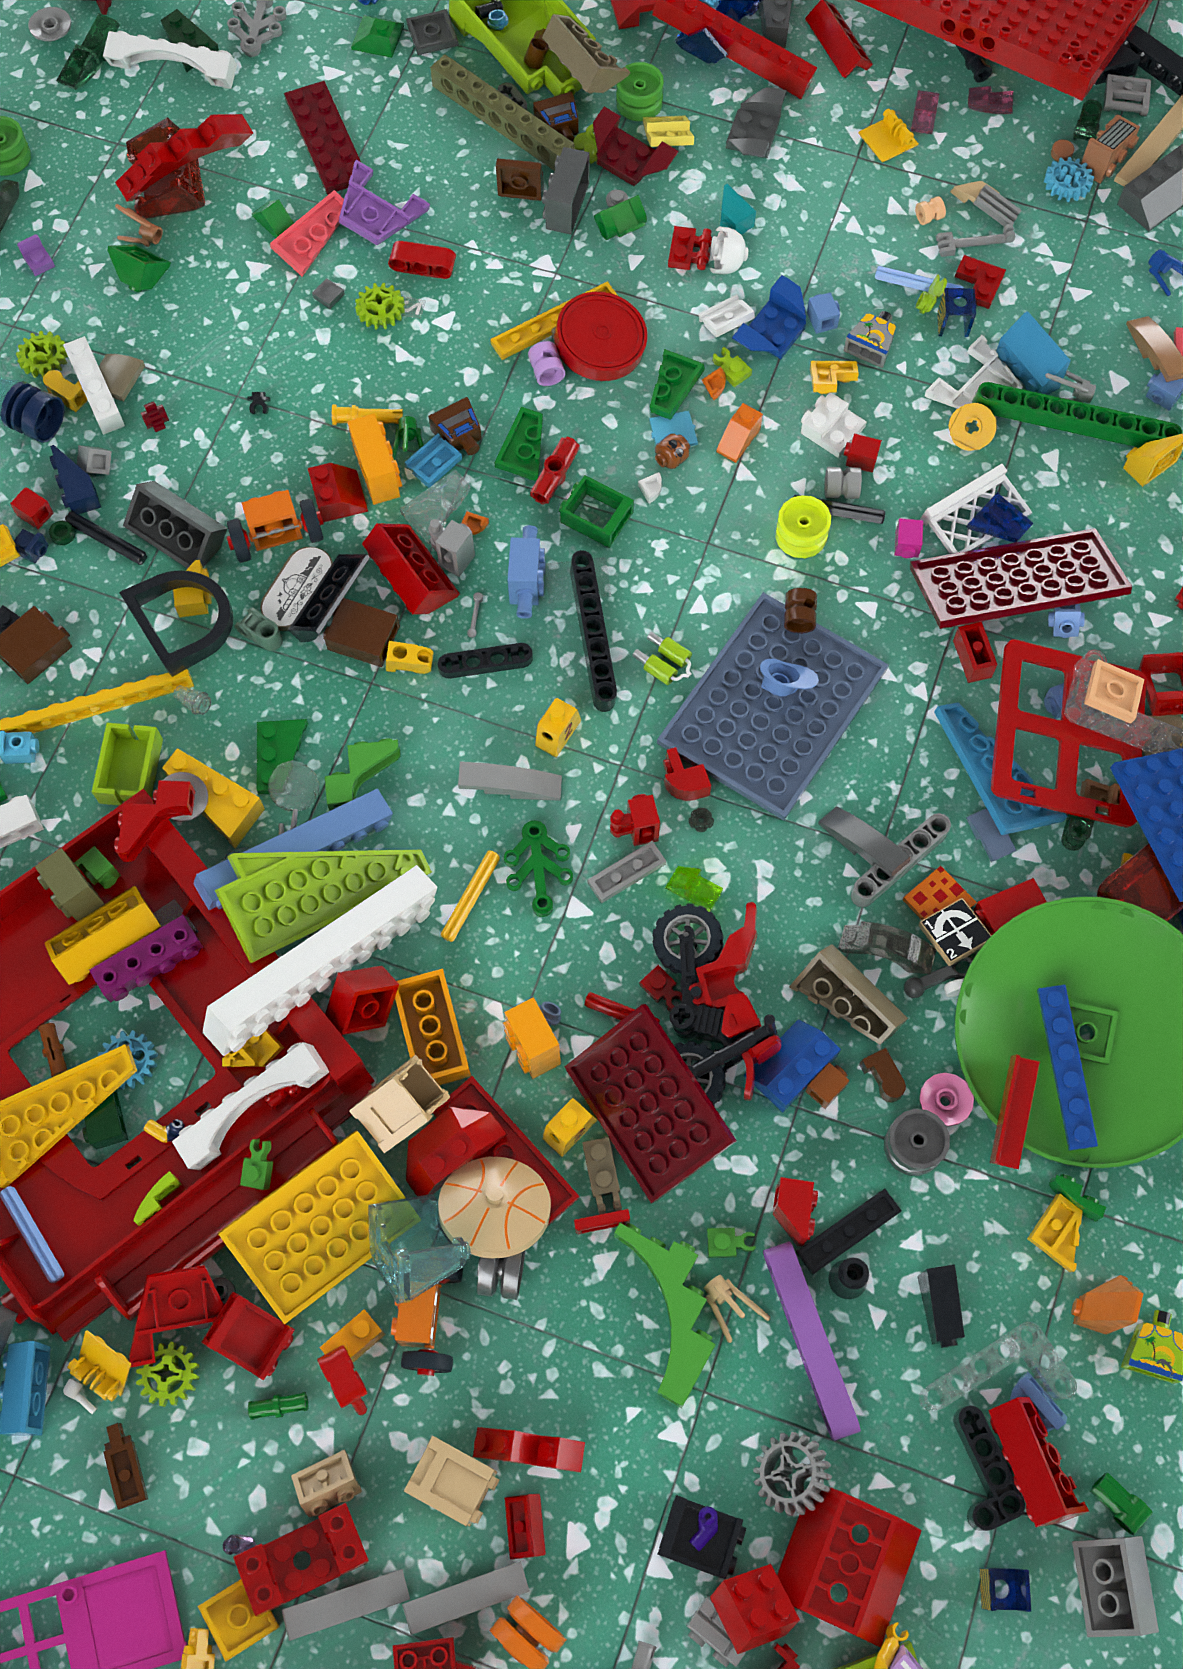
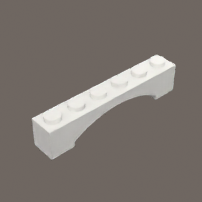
[103,31,237,89]
[172,1042,330,1170]

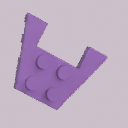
[339,160,430,245]

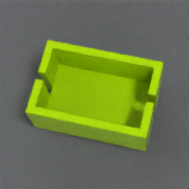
[92,723,163,806]

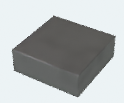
[312,278,345,309]

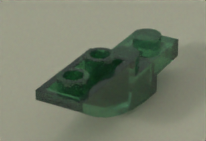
[56,13,120,90]

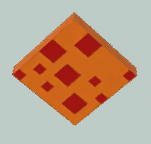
[902,866,977,920]

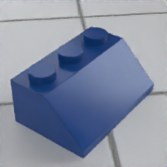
[744,1019,841,1112]

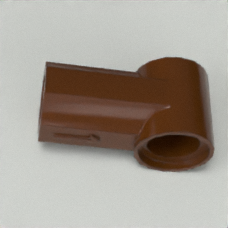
[524,28,549,69]

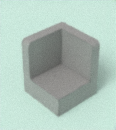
[77,445,112,475]

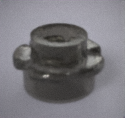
[689,808,714,832]

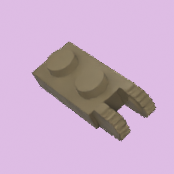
[582,1137,622,1215]

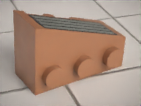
[1081,114,1140,184]

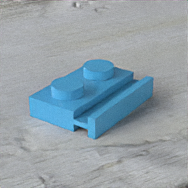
[404,434,462,488]

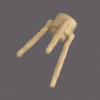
[703,1274,770,1343]

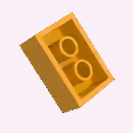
[347,413,402,505]
[503,997,561,1079]

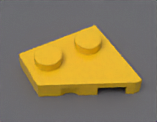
[1027,1194,1083,1272]

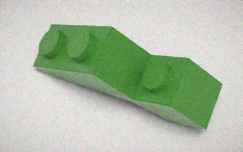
[325,738,401,811]

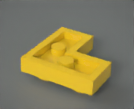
[810,361,859,394]

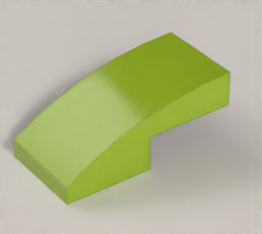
[134,1171,182,1226]

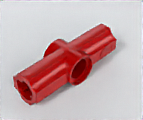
[530,436,580,505]

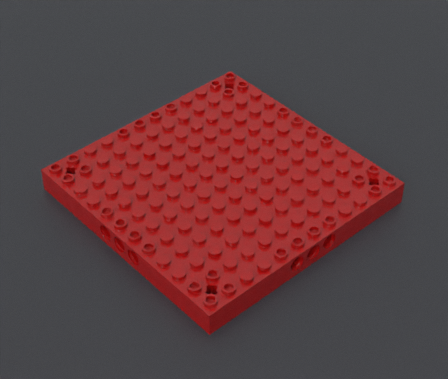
[855,0,1153,101]

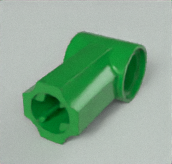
[1090,1472,1153,1536]

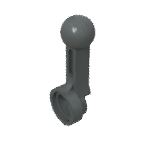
[904,956,973,998]

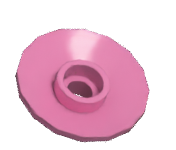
[919,1073,974,1127]

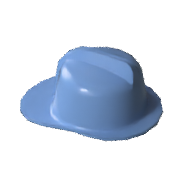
[760,659,819,697]

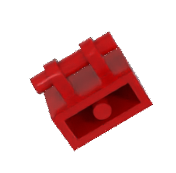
[610,794,660,846]

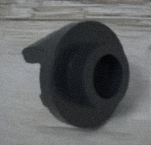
[247,392,271,414]

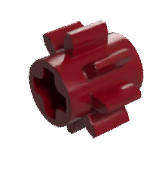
[140,401,169,432]

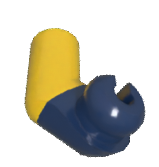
[143,1119,185,1143]

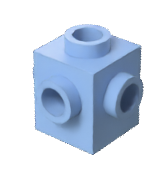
[1048,603,1085,638]

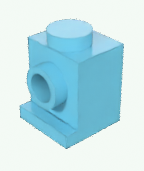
[0,731,40,764]

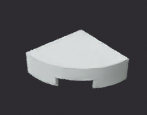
[638,472,662,503]

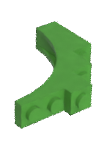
[614,1223,716,1408]

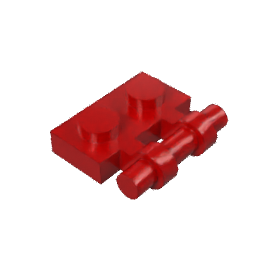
[668,226,712,270]

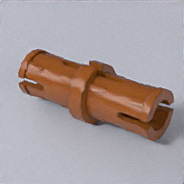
[38,1023,68,1077]

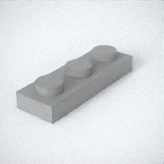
[587,841,666,904]

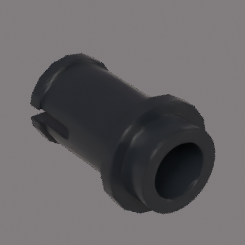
[475,0,503,20]

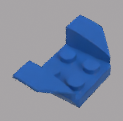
[732,275,806,360]

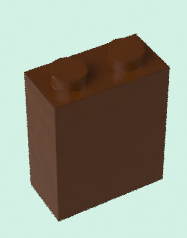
[323,598,400,667]
[0,606,73,685]

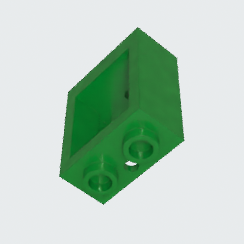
[559,475,634,548]

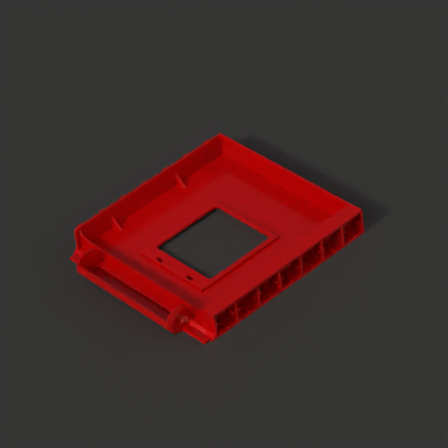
[0,788,375,1342]

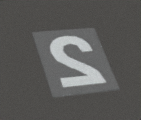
[401,296,426,319]

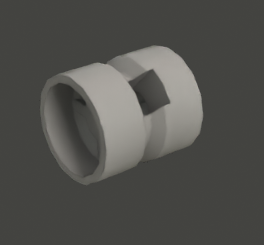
[824,467,862,499]

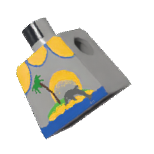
[844,311,896,368]

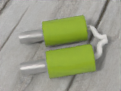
[632,632,692,686]

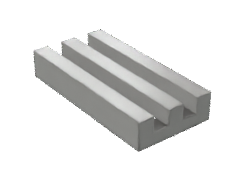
[973,184,1021,226]

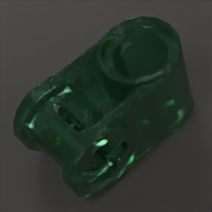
[1072,99,1102,141]
[1061,806,1098,851]

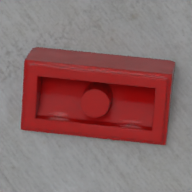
[504,1494,546,1560]

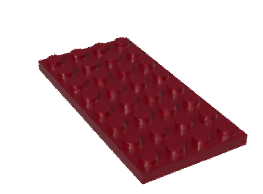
[910,528,1132,629]

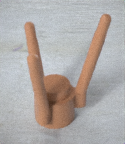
[115,204,163,247]

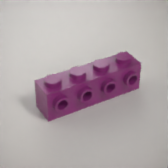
[89,915,204,1003]

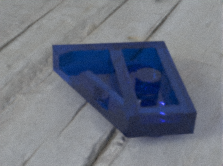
[966,492,1033,543]

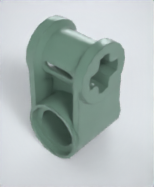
[234,607,283,651]

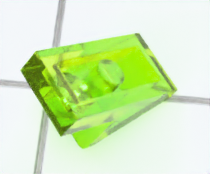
[665,866,723,912]

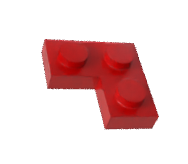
[955,255,1006,309]

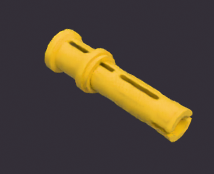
[332,404,403,425]

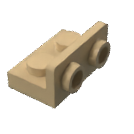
[291,1449,362,1517]

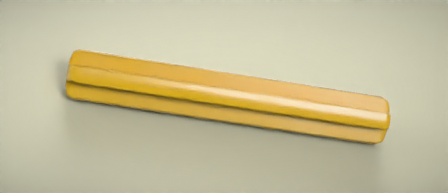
[441,850,500,942]

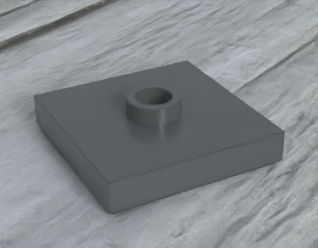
[406,9,459,55]

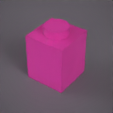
[894,518,923,558]

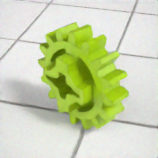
[355,283,405,330]
[16,331,68,378]
[136,1342,200,1407]

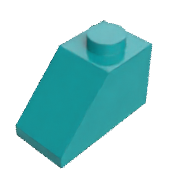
[720,184,756,235]

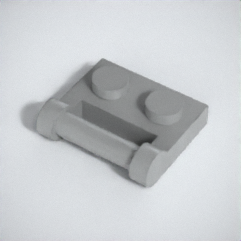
[1103,74,1151,116]

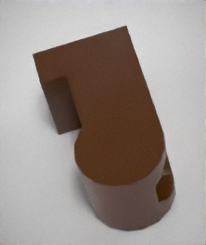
[859,1048,906,1103]

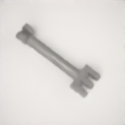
[936,224,1016,257]

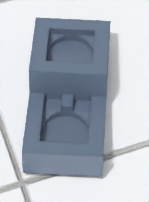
[966,808,1016,862]

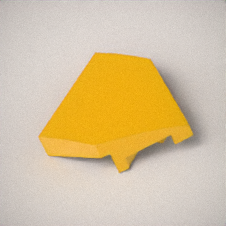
[222,1029,284,1067]

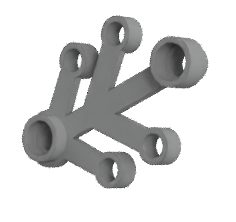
[227,0,287,57]

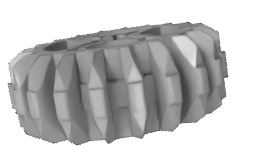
[753,1432,832,1516]

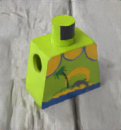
[1121,1310,1183,1384]

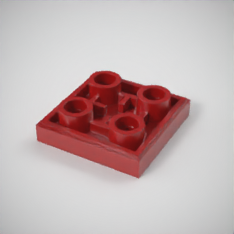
[393,1637,457,1669]

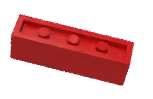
[805,0,873,78]
[990,1054,1040,1170]

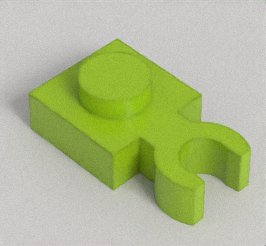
[712,347,752,387]

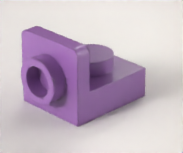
[17,234,55,276]

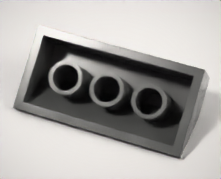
[1117,144,1183,232]
[123,481,228,568]

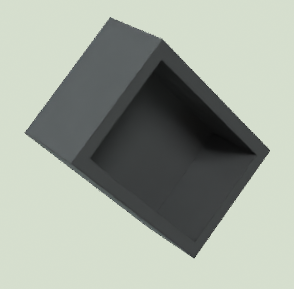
[542,147,590,235]

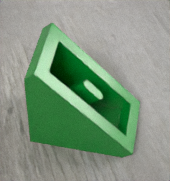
[252,199,294,238]

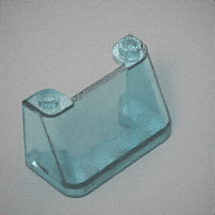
[368,1194,471,1304]

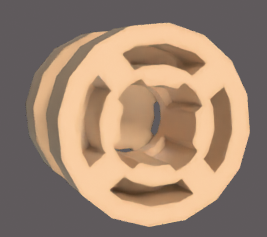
[915,196,946,225]

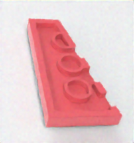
[270,190,344,277]

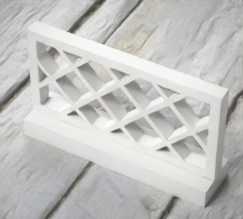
[920,464,1032,554]

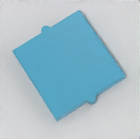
[649,411,698,446]

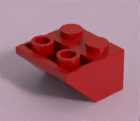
[773,1177,818,1247]

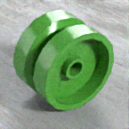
[616,62,664,121]
[0,116,31,176]

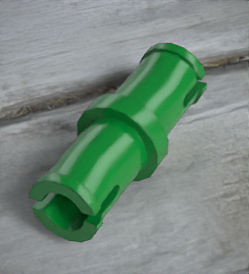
[248,1392,309,1420]

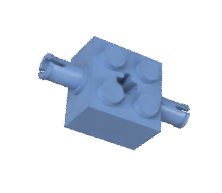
[507,525,546,619]

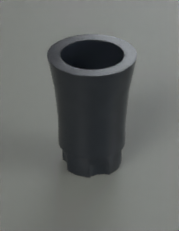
[828,1258,869,1299]

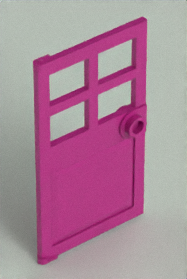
[0,1550,188,1669]

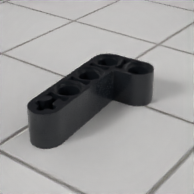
[953,1405,1025,1531]

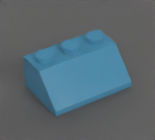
[996,311,1071,395]
[0,1341,51,1436]

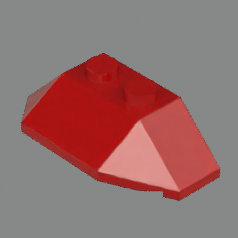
[406,1107,508,1202]

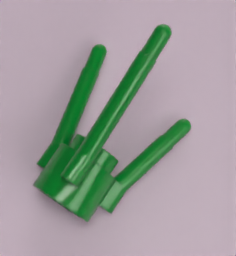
[392,416,424,460]

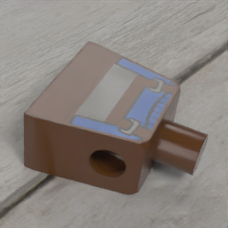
[533,92,579,142]
[428,397,481,455]

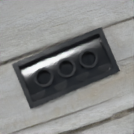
[288,554,370,642]

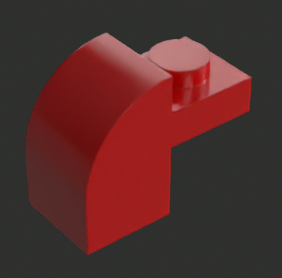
[663,747,711,801]

